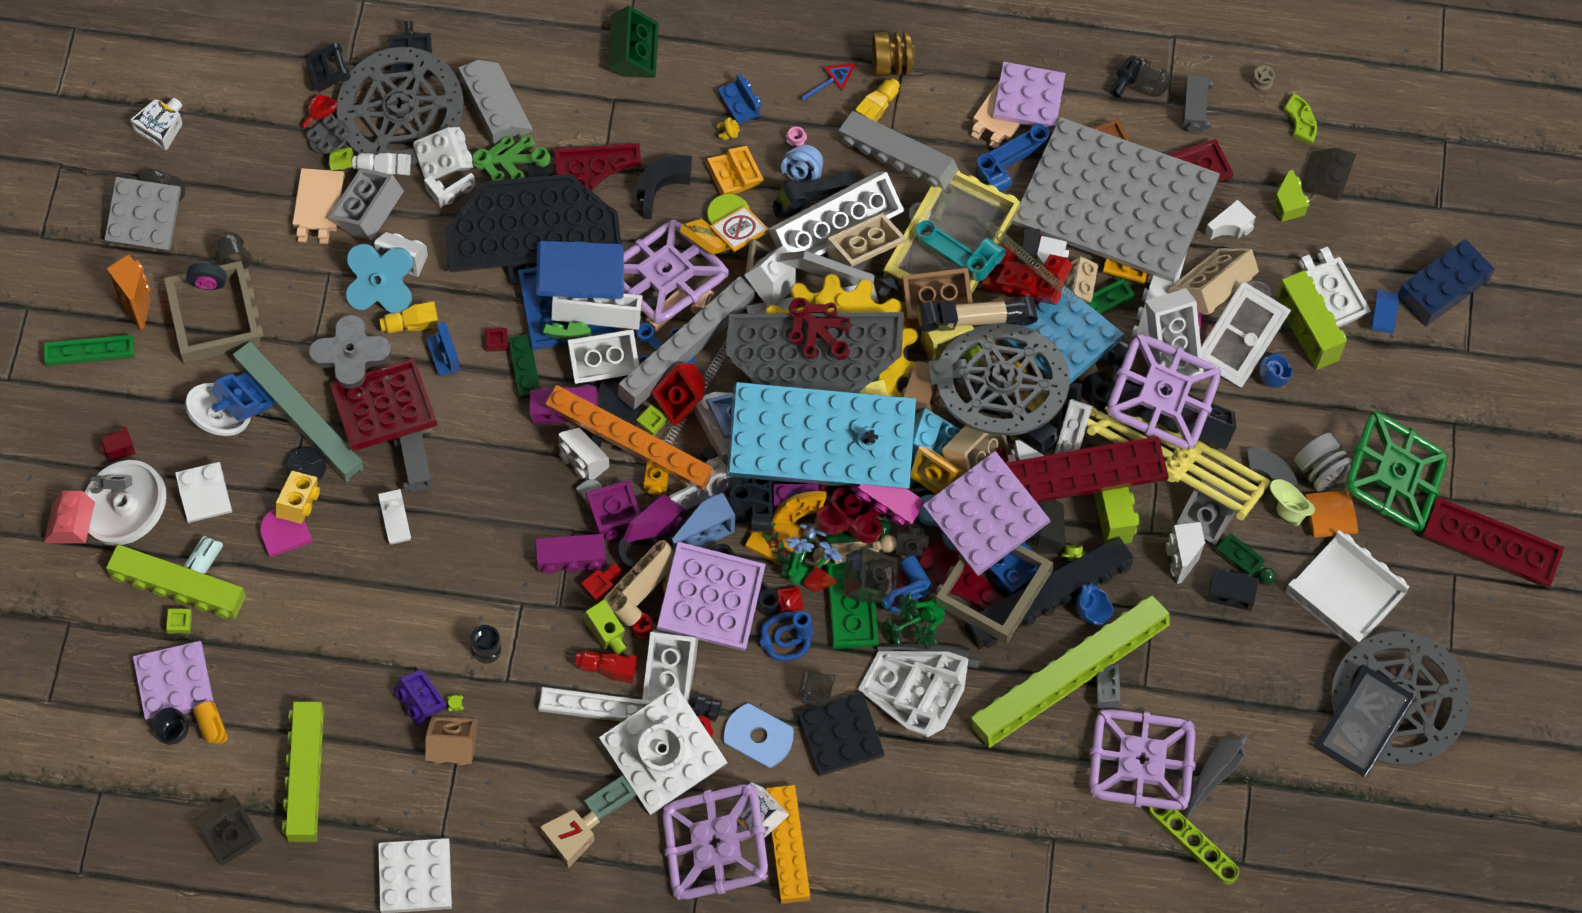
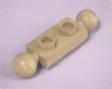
[813,535,897,565]

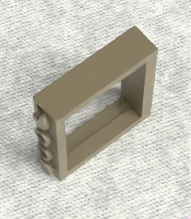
[164,261,264,364]
[935,545,1053,644]

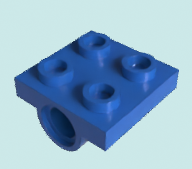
[988,542,1039,595]

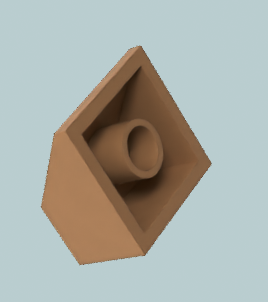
[901,361,942,415]
[425,716,478,765]

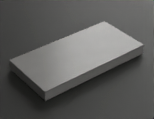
[778,251,875,286]

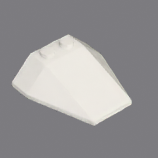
[858,651,968,737]

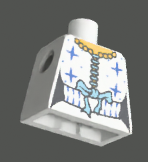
[131,98,182,151]
[737,782,789,842]

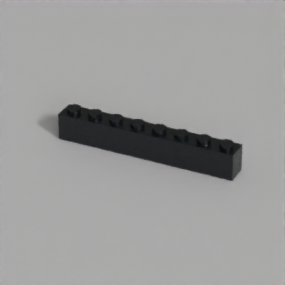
[965,536,1134,650]

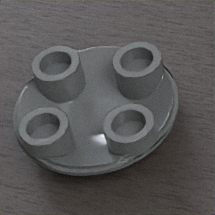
[307,115,349,154]

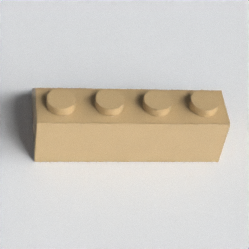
[1168,248,1259,315]

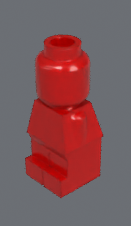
[575,650,637,684]

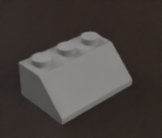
[328,168,404,241]

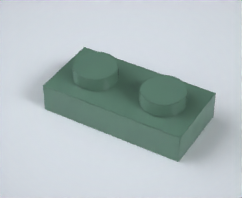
[584,776,636,821]

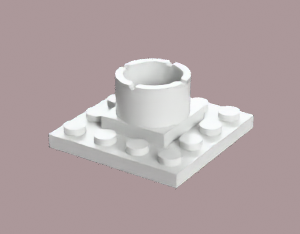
[599,686,728,815]

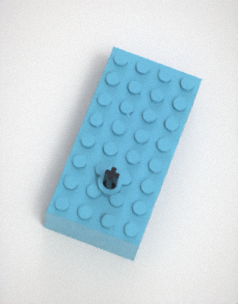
[726,382,916,489]

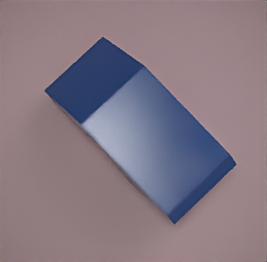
[1371,289,1399,334]

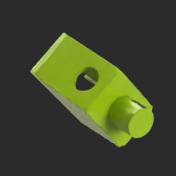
[583,599,628,655]

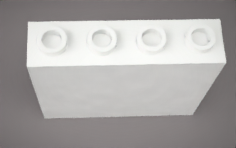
[1285,530,1409,648]

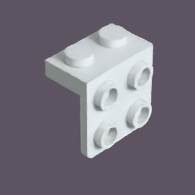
[414,127,473,179]

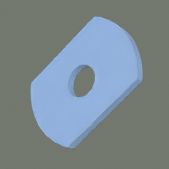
[724,703,794,768]

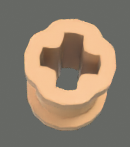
[691,290,715,314]

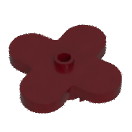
[814,485,882,543]

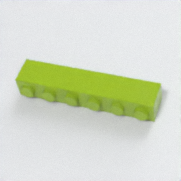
[106,544,246,620]
[282,702,324,842]

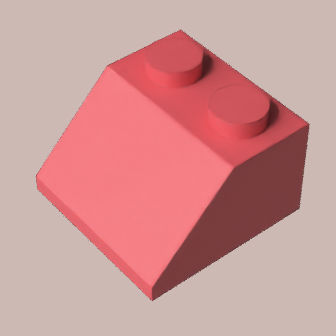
[44,491,95,543]

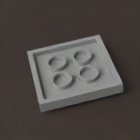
[105,177,181,251]

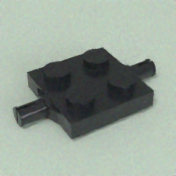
[388,21,433,89]

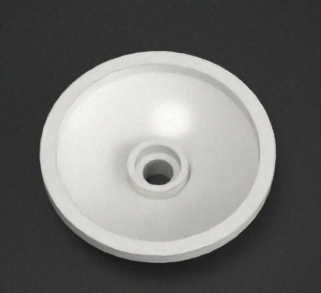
[185,383,251,436]

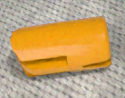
[193,701,227,744]

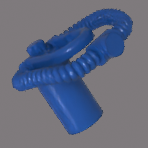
[881,556,932,613]
[760,611,814,661]

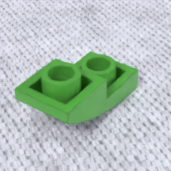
[543,321,592,340]

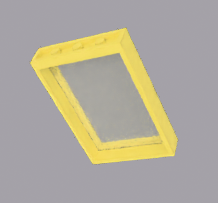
[883,170,1020,294]

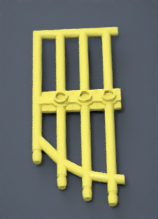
[1087,405,1271,520]

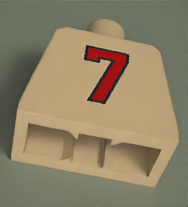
[540,810,600,868]

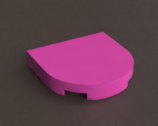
[260,509,312,558]

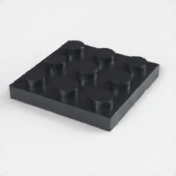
[797,692,885,776]

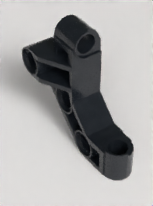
[728,478,780,533]

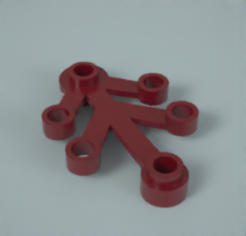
[789,297,852,360]

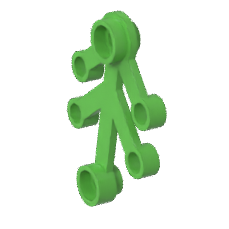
[473,135,550,181]

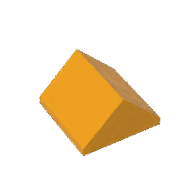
[910,446,965,495]

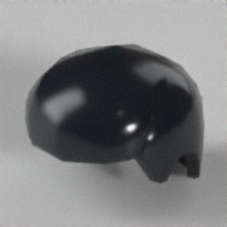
[152,707,189,746]

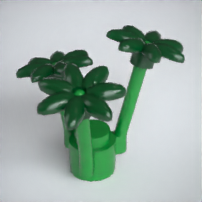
[882,592,945,649]

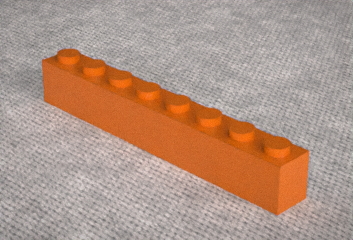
[546,385,715,492]

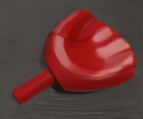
[302,94,337,128]

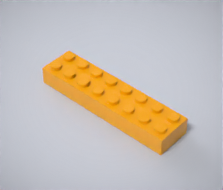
[766,785,810,904]

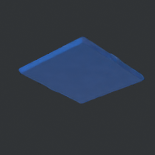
[536,241,624,299]

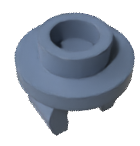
[878,277,900,300]

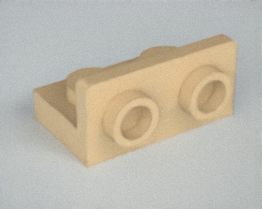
[1064,256,1098,303]

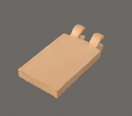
[971,80,1021,149]
[293,168,345,244]

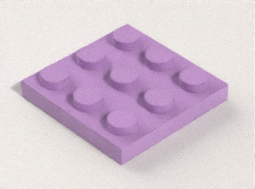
[993,62,1066,130]
[133,641,214,722]

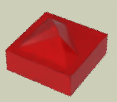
[777,587,804,613]

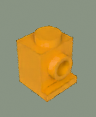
[644,462,669,495]

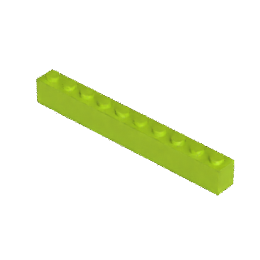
[971,596,1170,748]

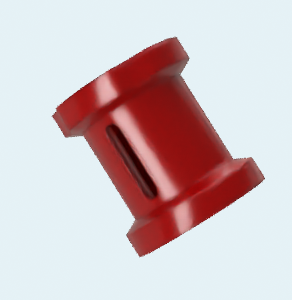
[632,613,653,641]

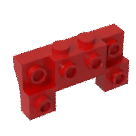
[982,243,1073,305]

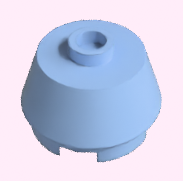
[781,145,823,184]

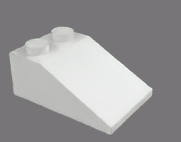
[642,630,698,703]

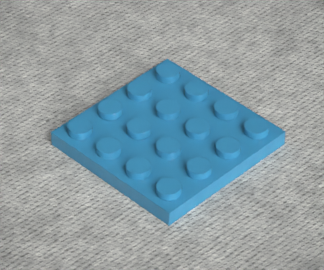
[1000,287,1124,384]

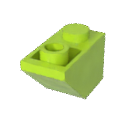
[1274,170,1309,222]

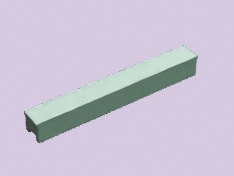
[233,342,364,483]

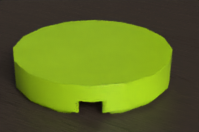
[708,194,750,225]

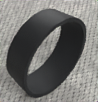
[1020,229,1040,266]

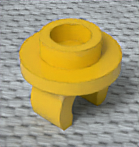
[717,118,740,140]

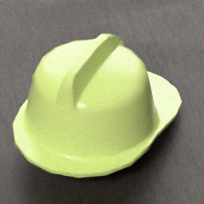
[1270,479,1315,526]

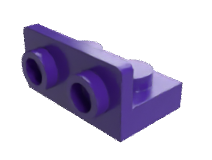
[394,670,447,726]

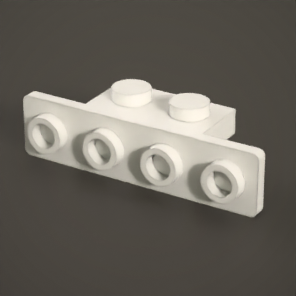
[669,456,746,511]

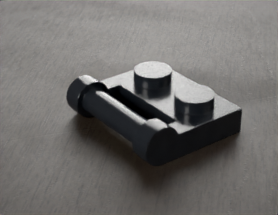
[305,43,351,93]

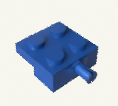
[211,373,274,422]

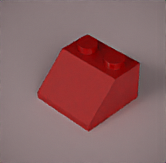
[651,363,705,426]

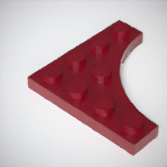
[555,143,641,191]
[876,537,1004,611]

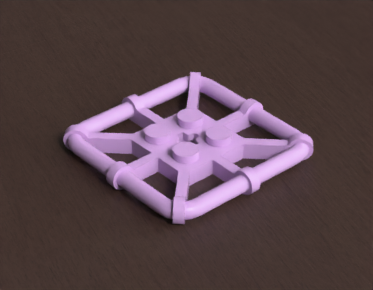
[624,220,729,324]
[1107,333,1221,450]
[1089,709,1196,810]
[663,784,768,900]

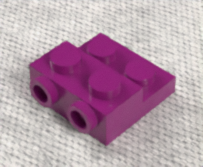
[586,480,641,540]

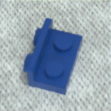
[718,73,761,125]
[426,322,460,376]

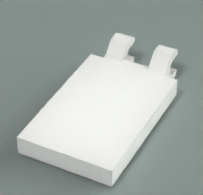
[1298,247,1371,328]

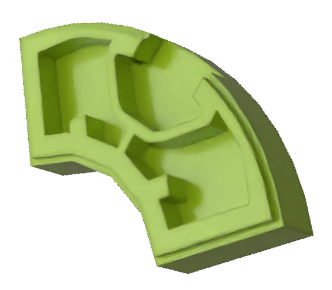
[1283,93,1317,146]

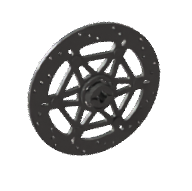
[337,47,464,166]
[937,323,1070,435]
[1331,631,1470,766]

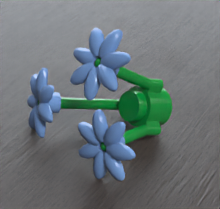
[785,524,842,585]

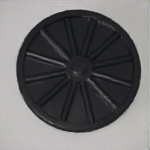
[286,448,326,482]

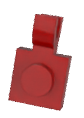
[581,563,622,602]

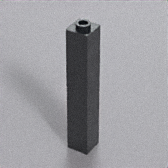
[953,373,1058,455]

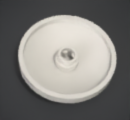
[85,460,166,546]

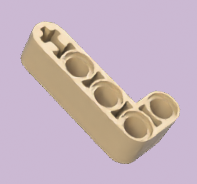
[604,540,675,626]

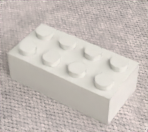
[1145,288,1204,377]

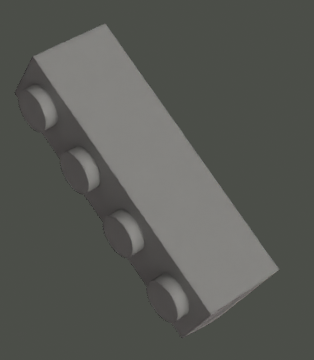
[459,60,533,146]

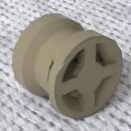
[1252,65,1275,92]

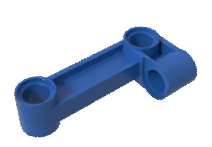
[976,124,1049,192]

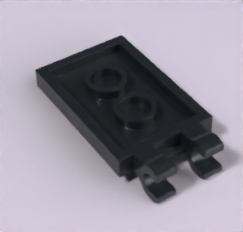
[592,375,642,452]

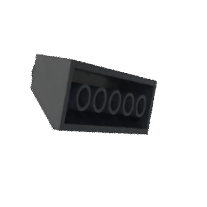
[1103,364,1237,450]

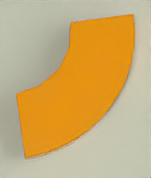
[772,491,826,526]

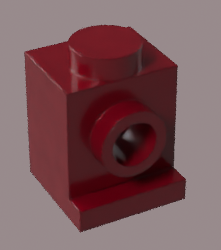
[99,426,136,462]

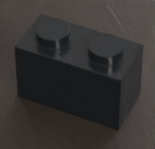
[1207,568,1259,611]

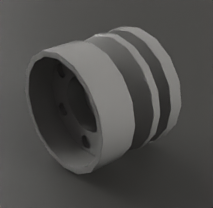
[1294,433,1352,491]

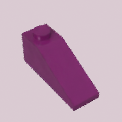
[623,494,685,542]

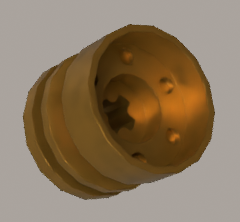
[872,31,914,77]

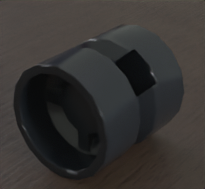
[1098,339,1130,367]
[470,625,502,664]

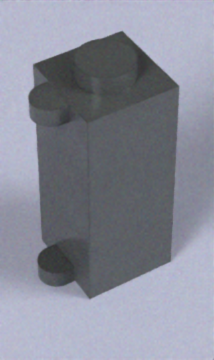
[1182,76,1213,132]
[394,432,433,492]

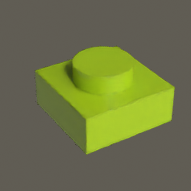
[329,147,353,170]
[637,405,668,436]
[166,609,192,634]

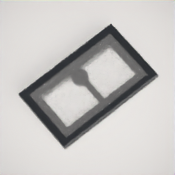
[1314,665,1416,778]

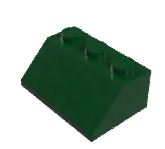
[608,6,659,78]

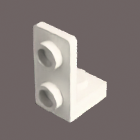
[424,173,475,208]
[378,489,411,544]

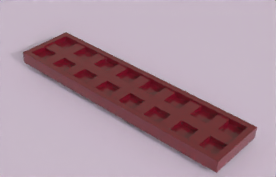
[1005,436,1169,503]

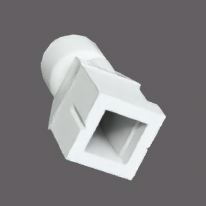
[352,153,411,175]

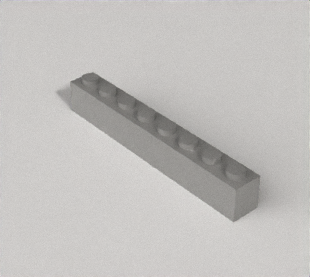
[618,276,756,410]

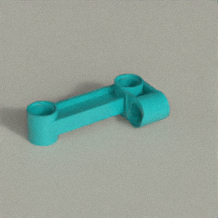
[916,220,1006,281]

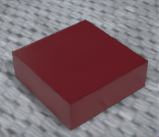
[485,328,508,352]

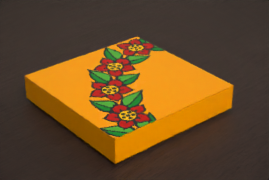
[679,219,730,255]
[745,512,806,566]

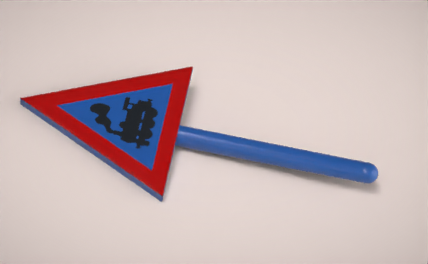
[801,63,857,100]

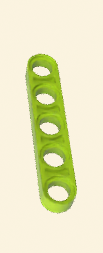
[1148,797,1239,885]

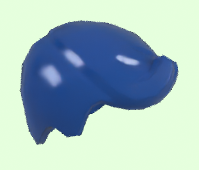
[1259,353,1293,388]
[1076,583,1113,625]

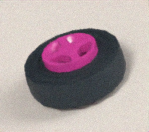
[186,263,227,290]

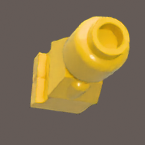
[855,78,900,122]
[380,301,439,334]

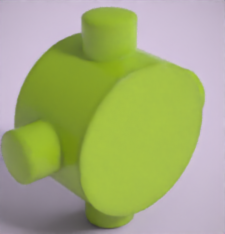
[447,695,464,712]

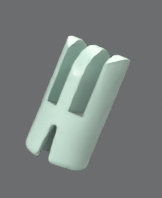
[183,535,223,574]

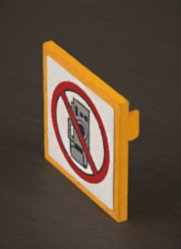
[710,206,769,252]

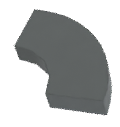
[1246,448,1298,488]

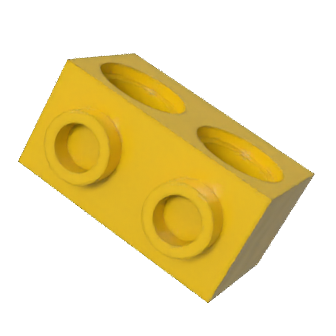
[276,471,320,524]

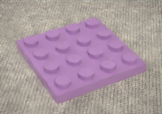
[923,451,1051,576]
[656,542,765,651]

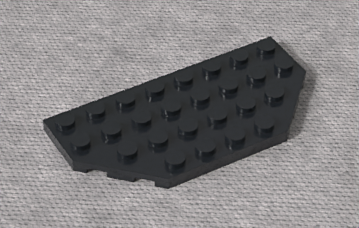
[445,174,622,273]

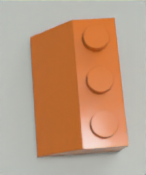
[106,255,151,330]

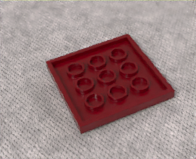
[329,358,438,452]

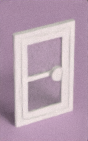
[1201,281,1291,388]

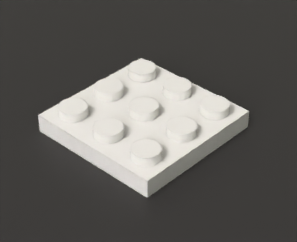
[379,838,452,913]

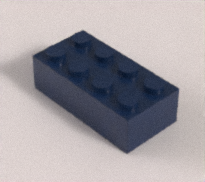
[1398,238,1495,327]

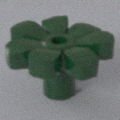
[776,551,795,578]

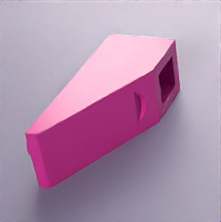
[850,484,925,526]

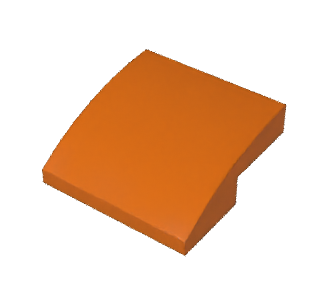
[1305,490,1358,538]

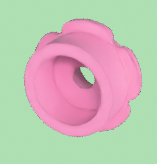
[786,127,807,147]

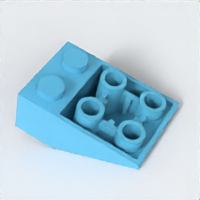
[912,408,961,461]

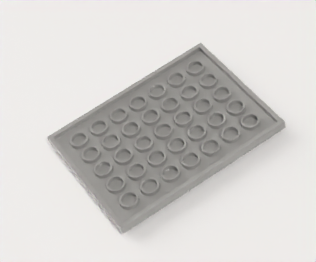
[1012,117,1220,282]

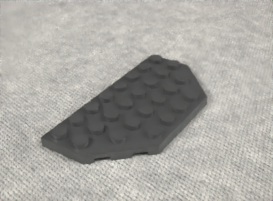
[725,312,904,393]

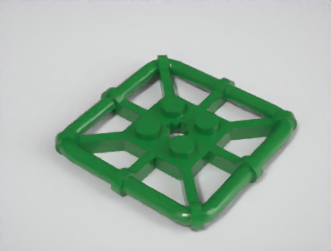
[1345,411,1448,532]

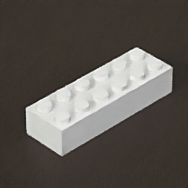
[768,171,904,256]

